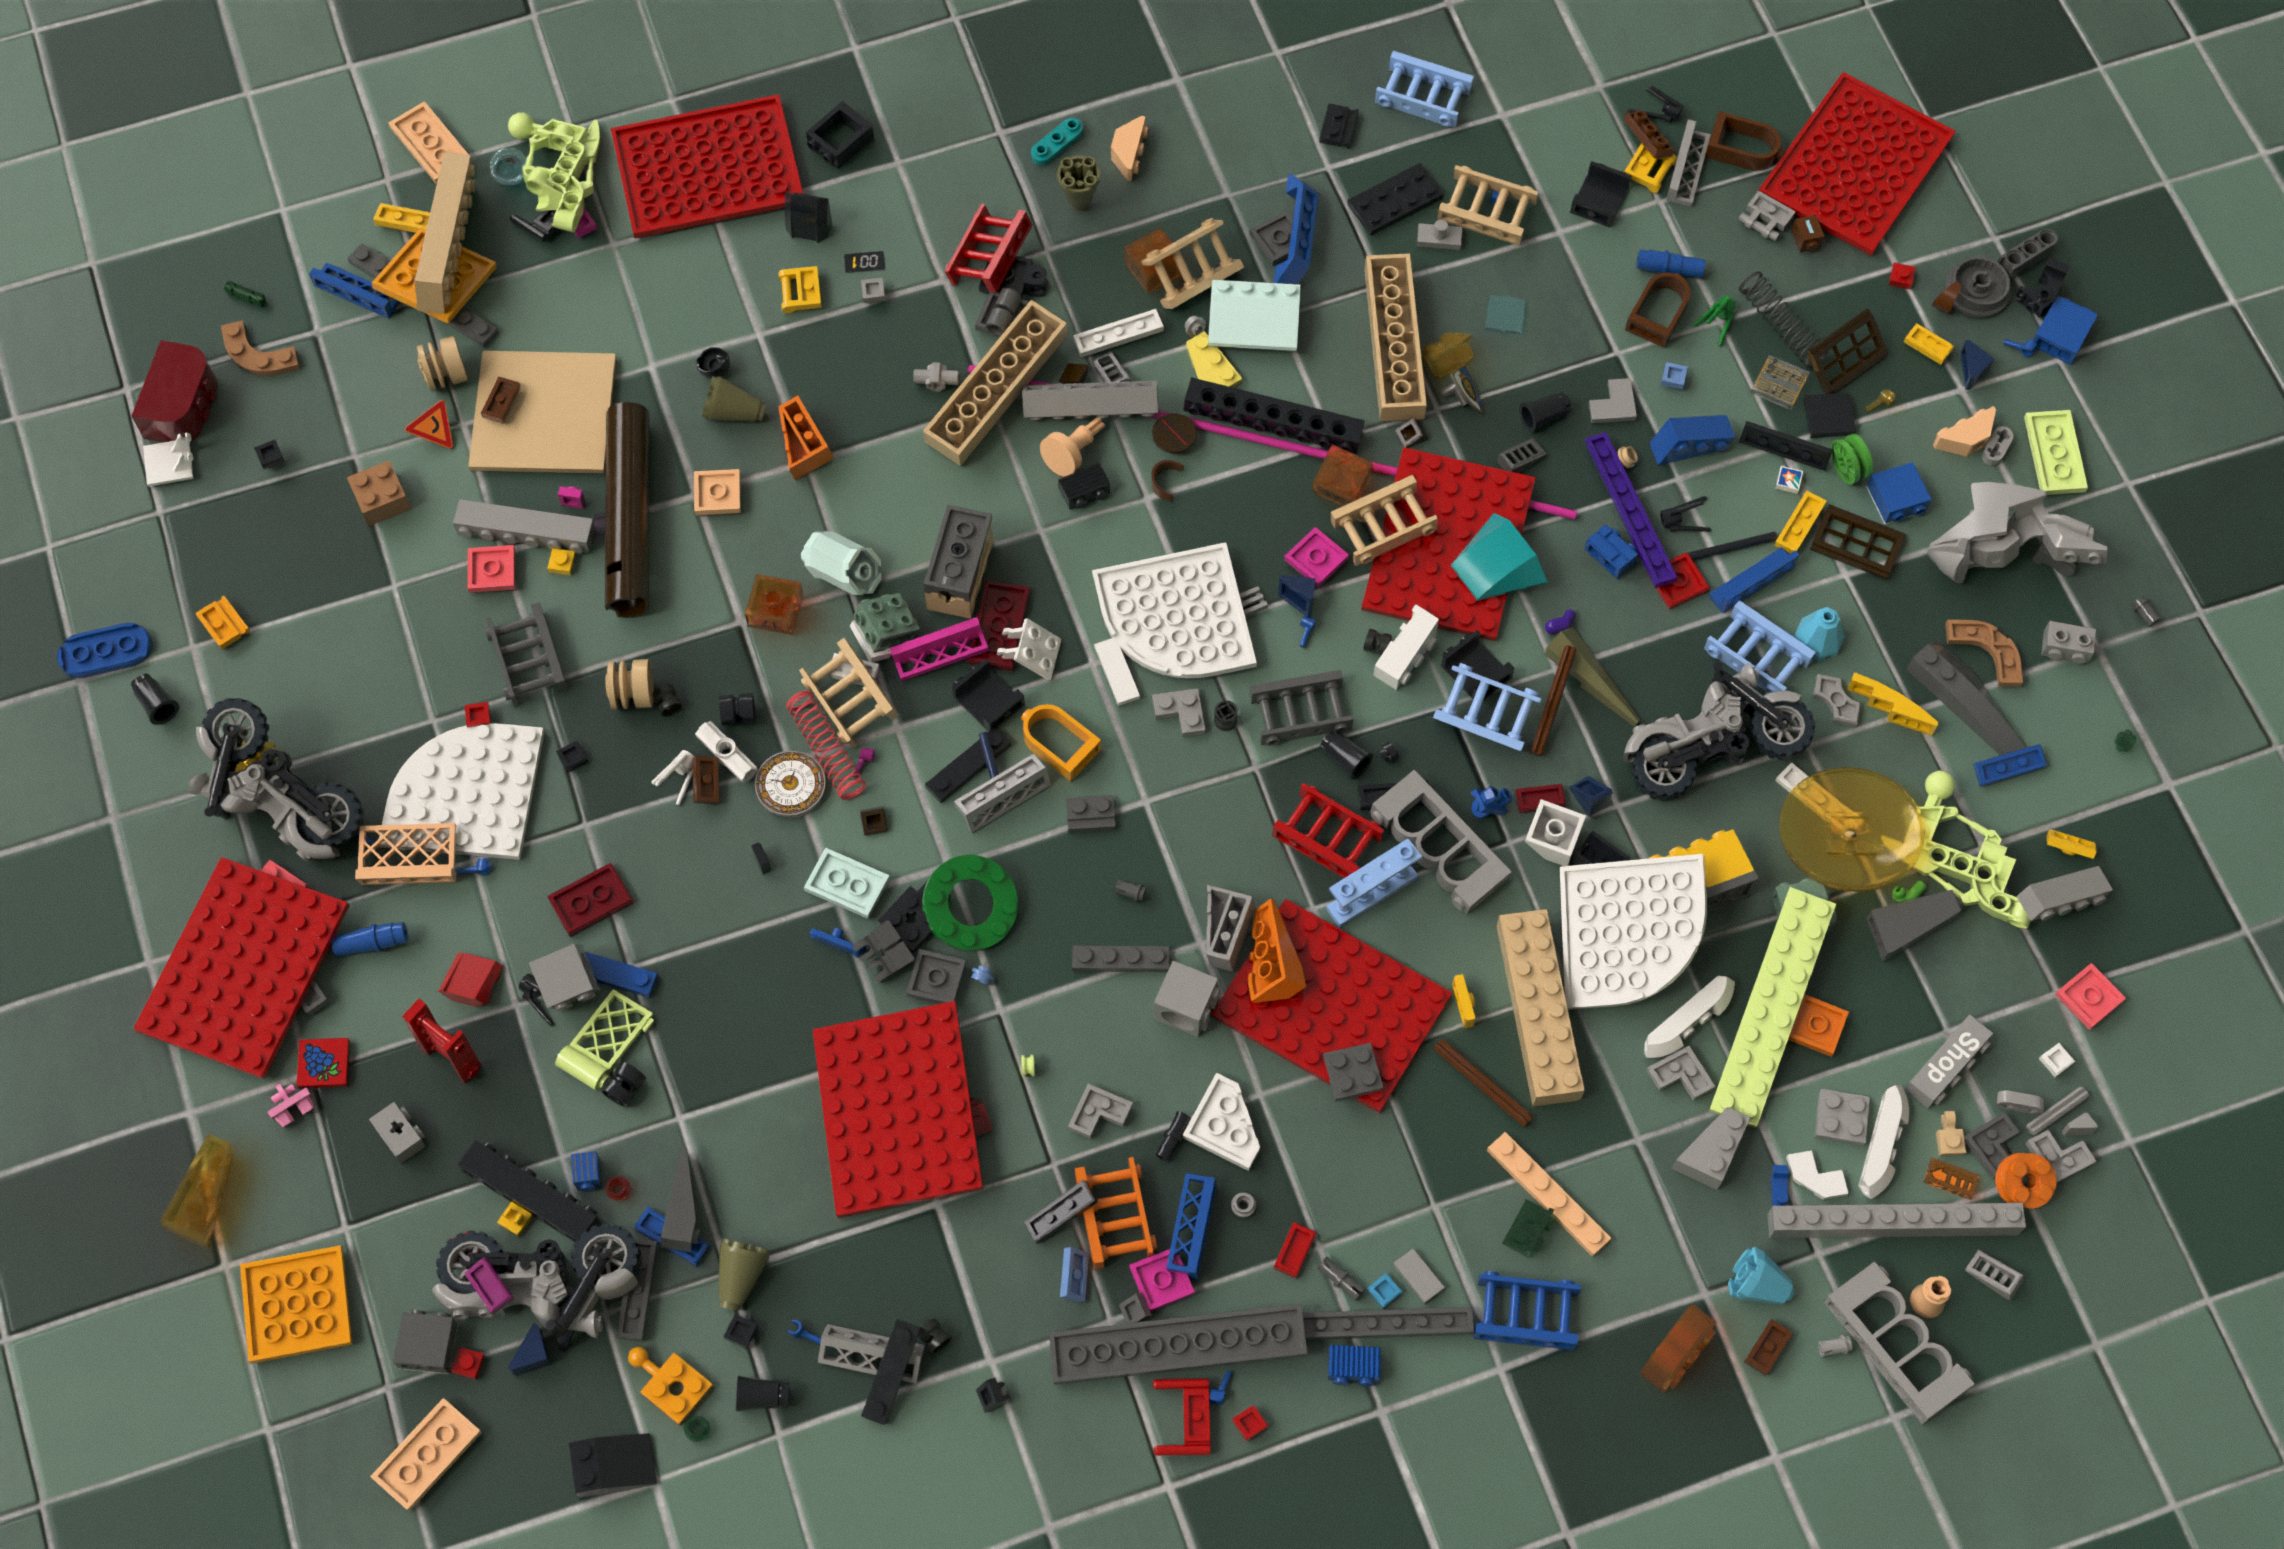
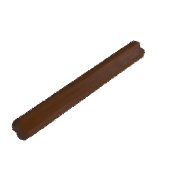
[1531,645,1577,756]
[1434,1039,1533,1127]

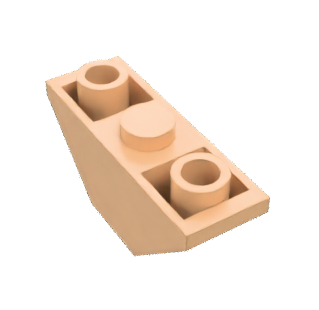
[1111,116,1149,182]
[1933,406,1996,457]

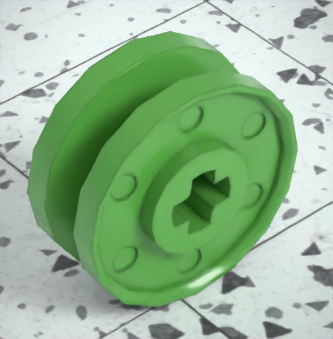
[1831,433,1873,485]

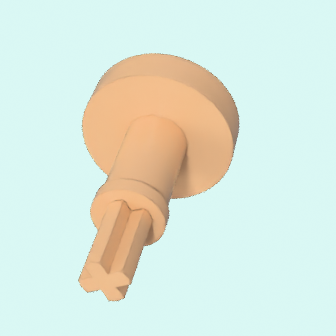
[1040,417,1105,477]

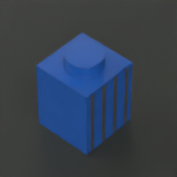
[571,1151,602,1192]

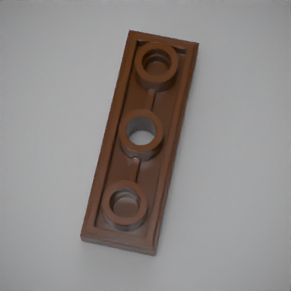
[1623,111,1674,158]

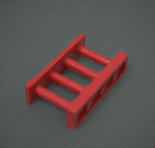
[945,204,1033,293]
[1272,783,1384,878]
[402,998,482,1083]

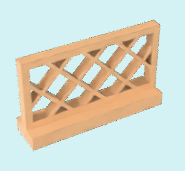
[355,823,457,885]

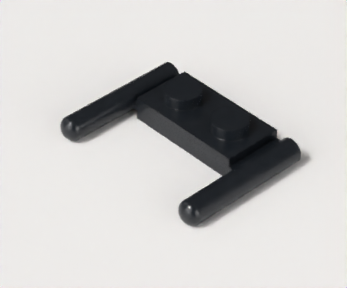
[510,198,587,242]

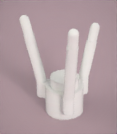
[652,750,694,805]

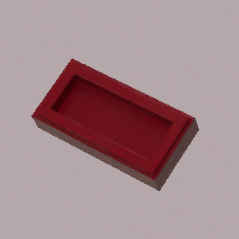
[1515,784,1566,814]

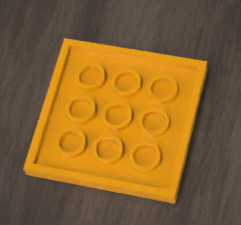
[372,228,496,324]
[240,1245,353,1364]

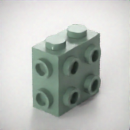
[853,593,920,652]
[1772,878,1837,935]

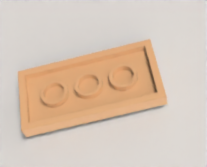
[388,101,473,185]
[370,1398,482,1511]

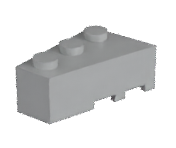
[1206,885,1256,972]
[1672,1107,1750,1190]

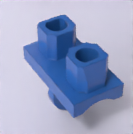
[1471,786,1513,818]

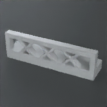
[1666,120,1711,207]
[954,754,1051,833]
[818,1324,926,1384]

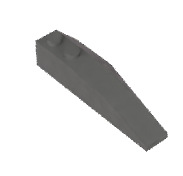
[1907,640,2026,755]

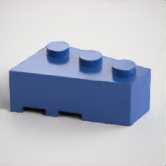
[1650,415,1735,465]

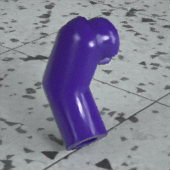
[1545,609,1576,634]

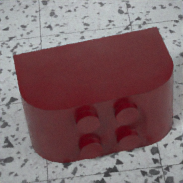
[131,340,217,442]

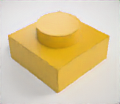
[547,548,576,576]

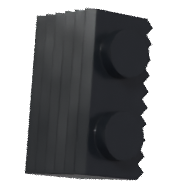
[1058,463,1110,510]

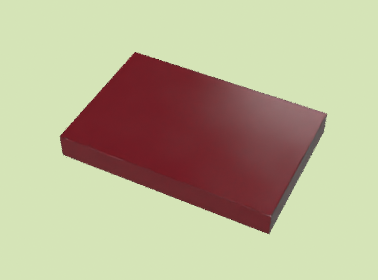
[547,863,634,937]

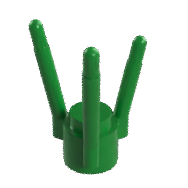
[1693,296,1736,346]

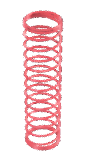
[786,690,866,800]

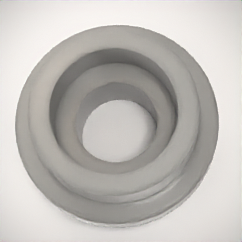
[1185,316,1206,337]
[1231,1193,1256,1218]

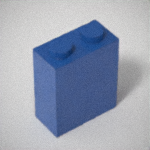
[2033,295,2098,365]

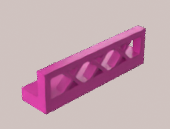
[890,617,989,681]

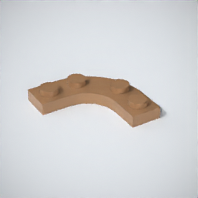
[221,320,300,376]
[1945,620,2023,687]

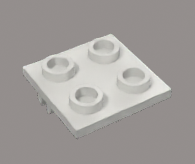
[143,433,193,487]
[997,618,1062,680]

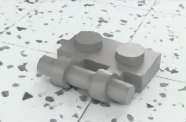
[1738,191,1796,241]

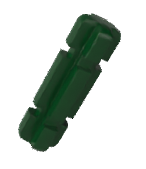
[224,281,266,307]

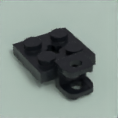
[979,251,1049,297]
[878,883,951,953]

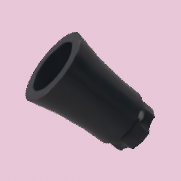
[1519,392,1571,432]
[131,673,179,725]
[1320,730,1373,780]
[736,1375,789,1412]

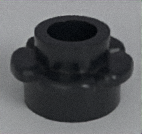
[1379,741,1399,763]

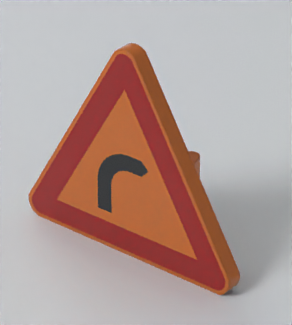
[405,400,453,449]

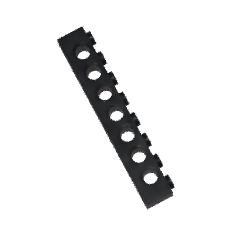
[1183,377,1365,454]

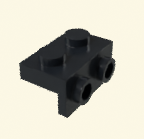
[1570,831,1630,865]

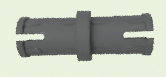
[1317,1256,1365,1301]

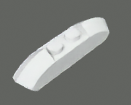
[1644,976,1735,1058]
[1858,1085,1909,1199]

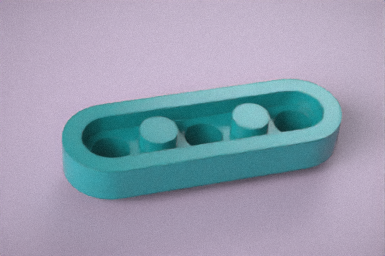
[1031,118,1083,166]

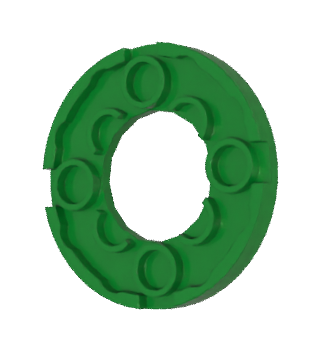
[922,855,1018,951]

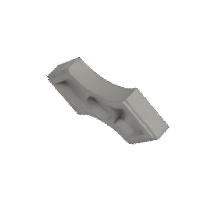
[1813,674,1861,727]

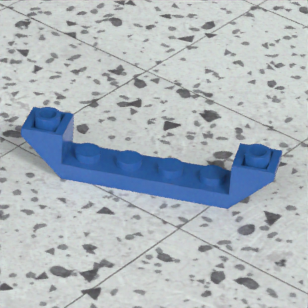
[1274,174,1319,285]

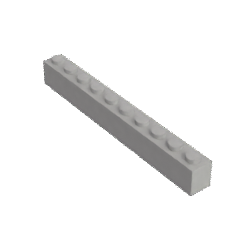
[1767,1203,2026,1238]

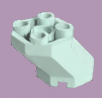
[801,531,881,595]

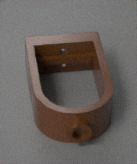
[1705,111,1785,171]
[1625,273,1690,348]

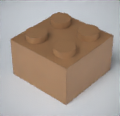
[347,460,411,526]

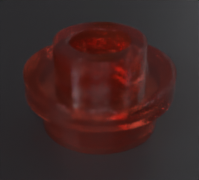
[605,1176,631,1201]

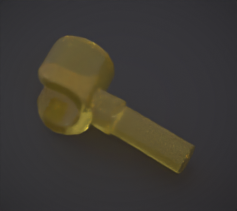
[1865,389,1896,412]

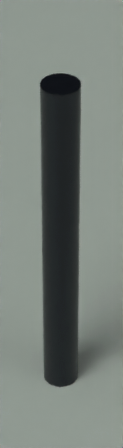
[1688,531,1777,561]

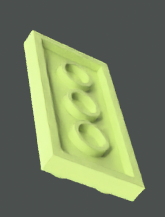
[2024,410,2088,495]

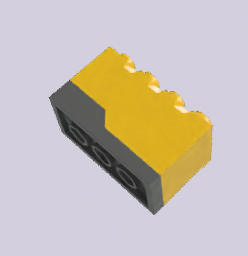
[1649,829,1758,913]

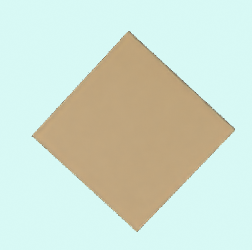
[468,351,617,474]

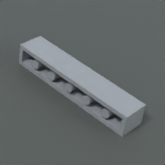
[1022,381,1159,420]
[453,499,596,554]

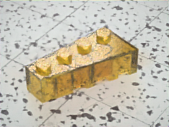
[159,1133,235,1249]

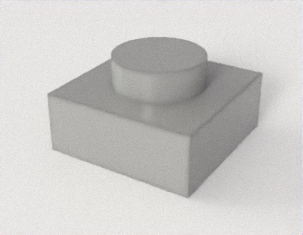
[861,278,885,303]

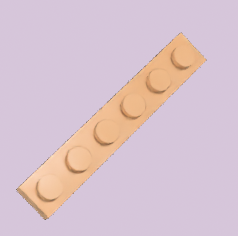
[1487,1132,1611,1257]

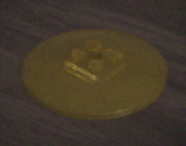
[1779,767,1925,892]

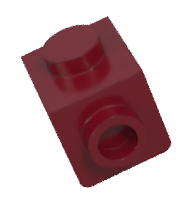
[971,1097,992,1136]

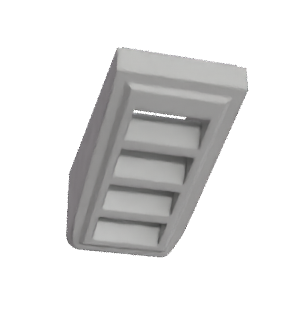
[1965,1250,2023,1301]

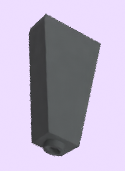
[1866,889,1962,962]

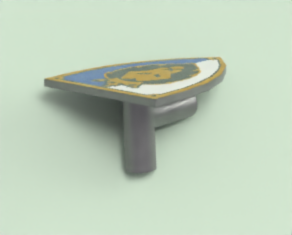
[1441,363,1483,414]

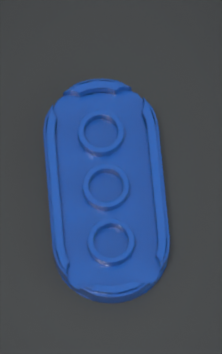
[57,623,152,678]

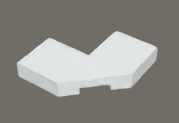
[1786,1151,1848,1200]

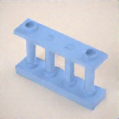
[1375,51,1474,128]
[1704,600,1816,694]
[1433,663,1542,751]
[1326,838,1422,928]

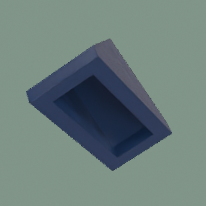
[1960,340,1994,390]
[1278,575,1315,618]
[1569,776,1613,817]
[508,1323,551,1376]

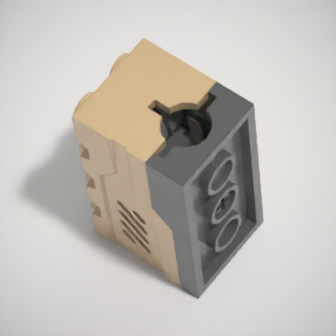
[924,504,994,619]

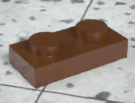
[481,376,521,424]
[692,755,719,805]
[1744,1319,1793,1376]

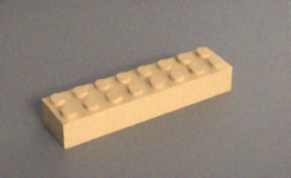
[415,152,476,314]
[1364,254,1427,421]
[923,300,1068,466]
[1497,909,1585,1107]

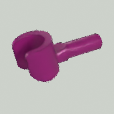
[853,748,875,778]

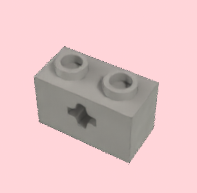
[369,1102,426,1164]

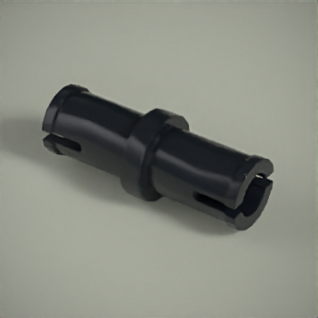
[1155,1111,1191,1162]

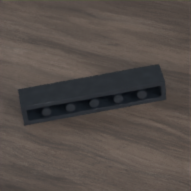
[458,1140,600,1242]

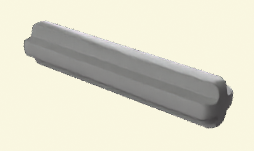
[2026,1087,2089,1136]

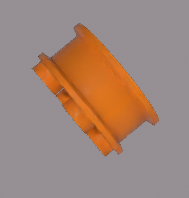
[1995,1153,2056,1208]

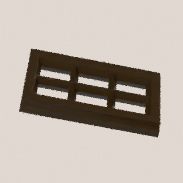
[1807,309,1888,394]
[1810,504,1906,580]

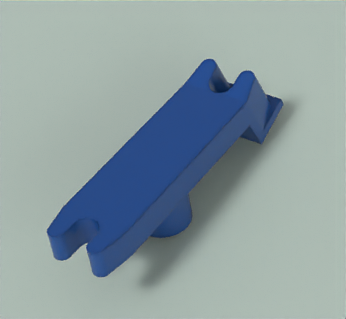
[809,928,868,958]
[1771,1165,1789,1206]

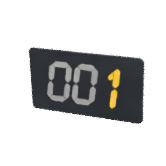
[844,251,885,273]

